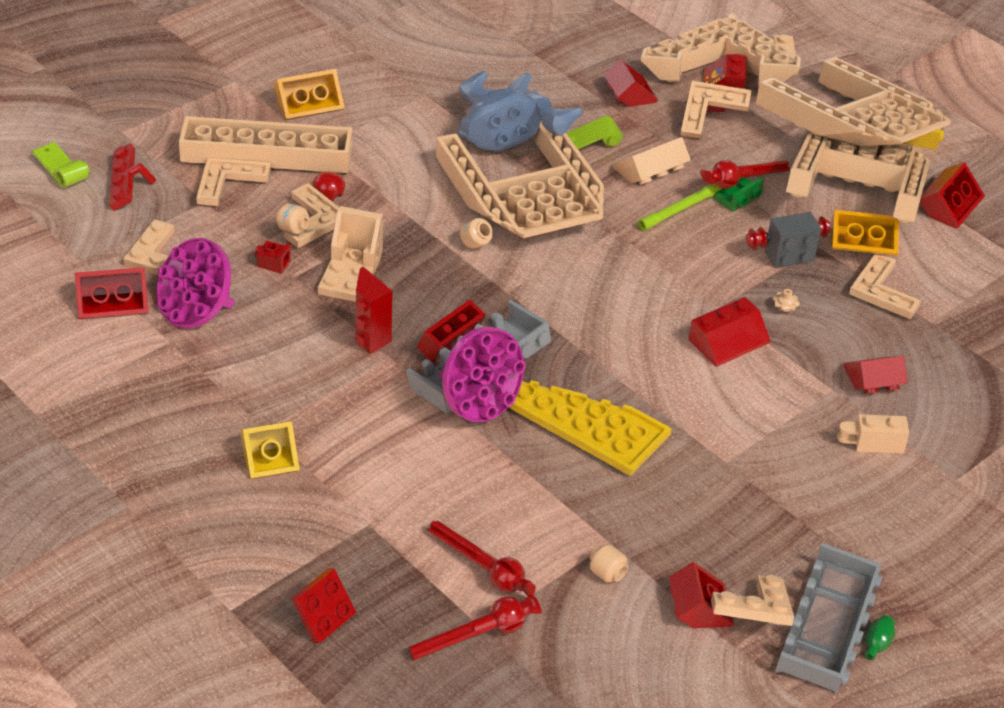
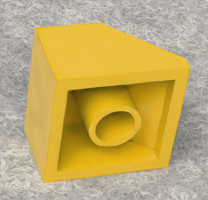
[240,421,300,478]

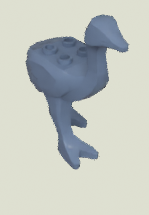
[457,71,583,152]

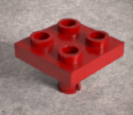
[291,568,357,643]

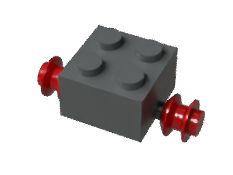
[746,212,830,268]

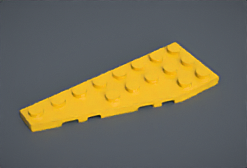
[508,380,672,476]

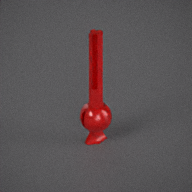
[700,160,790,189]
[428,520,536,596]
[408,594,542,661]

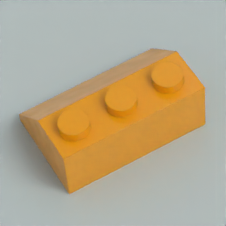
[273,69,345,120]
[830,210,899,256]

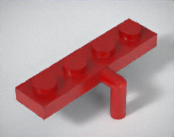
[109,143,156,211]

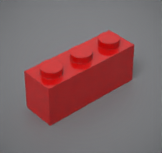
[417,299,486,363]

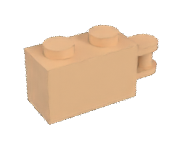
[837,414,910,453]

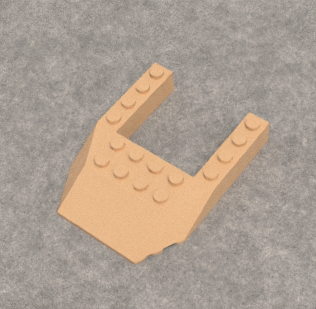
[756,57,951,146]
[436,121,604,238]
[786,132,930,223]

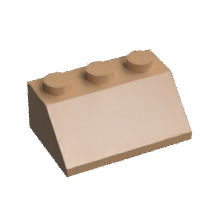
[612,137,691,185]

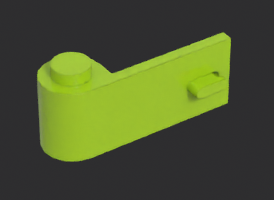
[566,116,623,149]
[32,141,90,189]

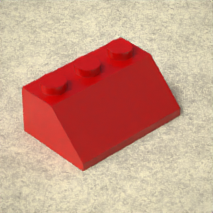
[920,162,985,228]
[75,267,149,319]
[355,267,393,354]
[688,297,770,367]

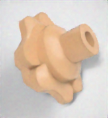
[773,289,800,312]

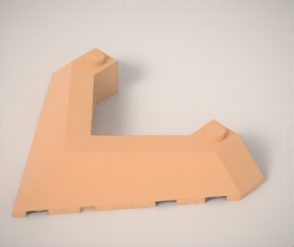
[641,13,801,84]

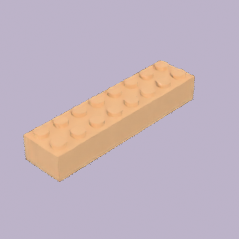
[179,116,353,173]

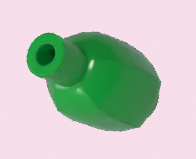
[864,615,896,660]

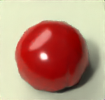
[312,171,346,202]

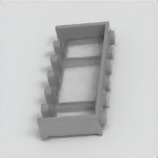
[775,543,883,695]

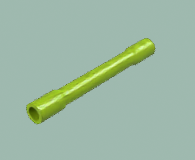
[638,184,723,231]

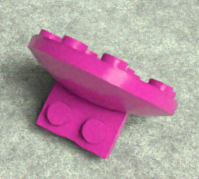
[157,238,236,329]
[439,327,525,422]

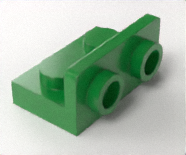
[715,177,764,212]

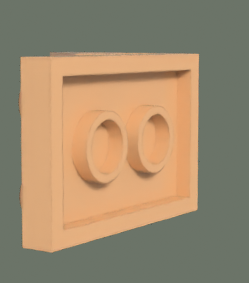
[318,206,383,302]

